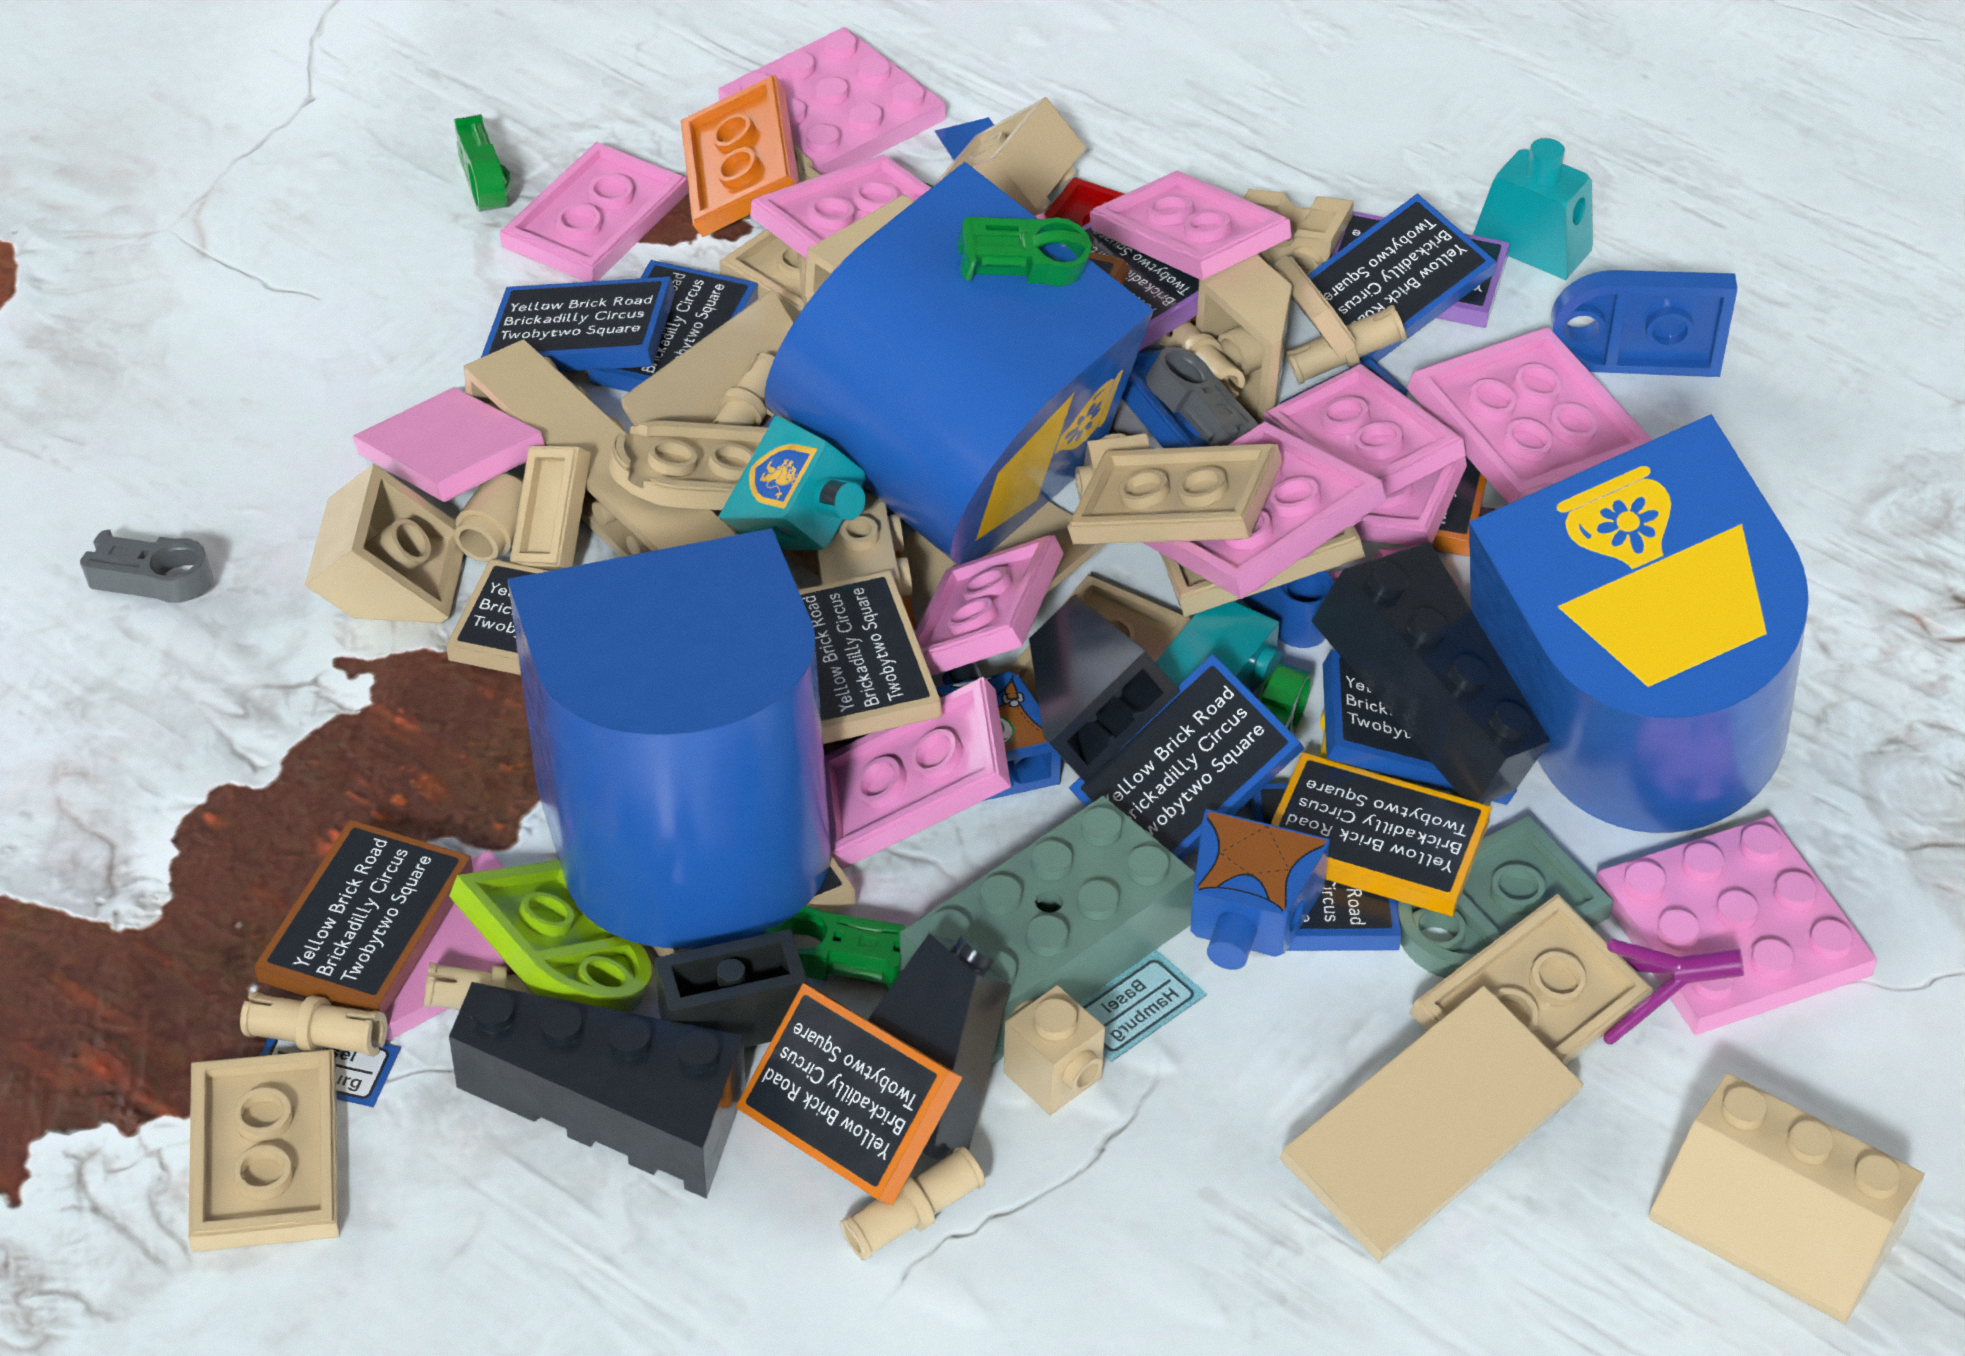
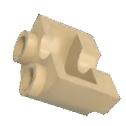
[1243,189,1354,275]

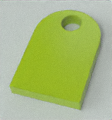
[449,860,652,1013]

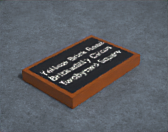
[254,820,473,1014]

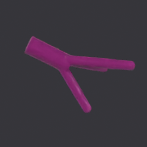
[1603,939,1744,1045]

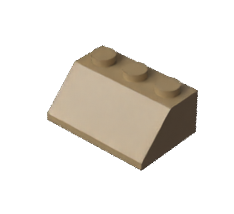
[1649,1072,1925,1324]

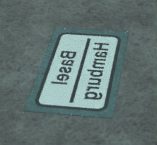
[1078,950,1207,1062]

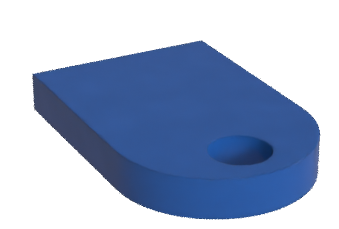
[1551,270,1738,377]

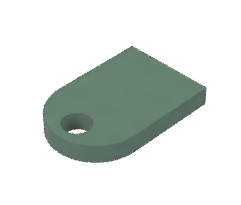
[1398,815,1613,978]

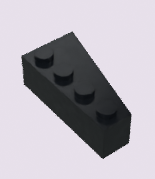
[1311,542,1550,804]
[449,982,746,1199]

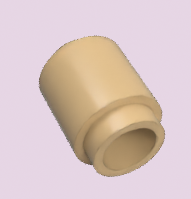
[454,473,523,562]

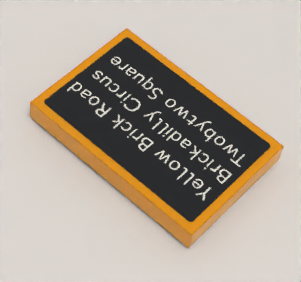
[1270,752,1492,917]

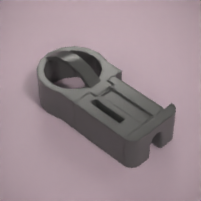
[1146,347,1258,446]
[80,529,213,603]

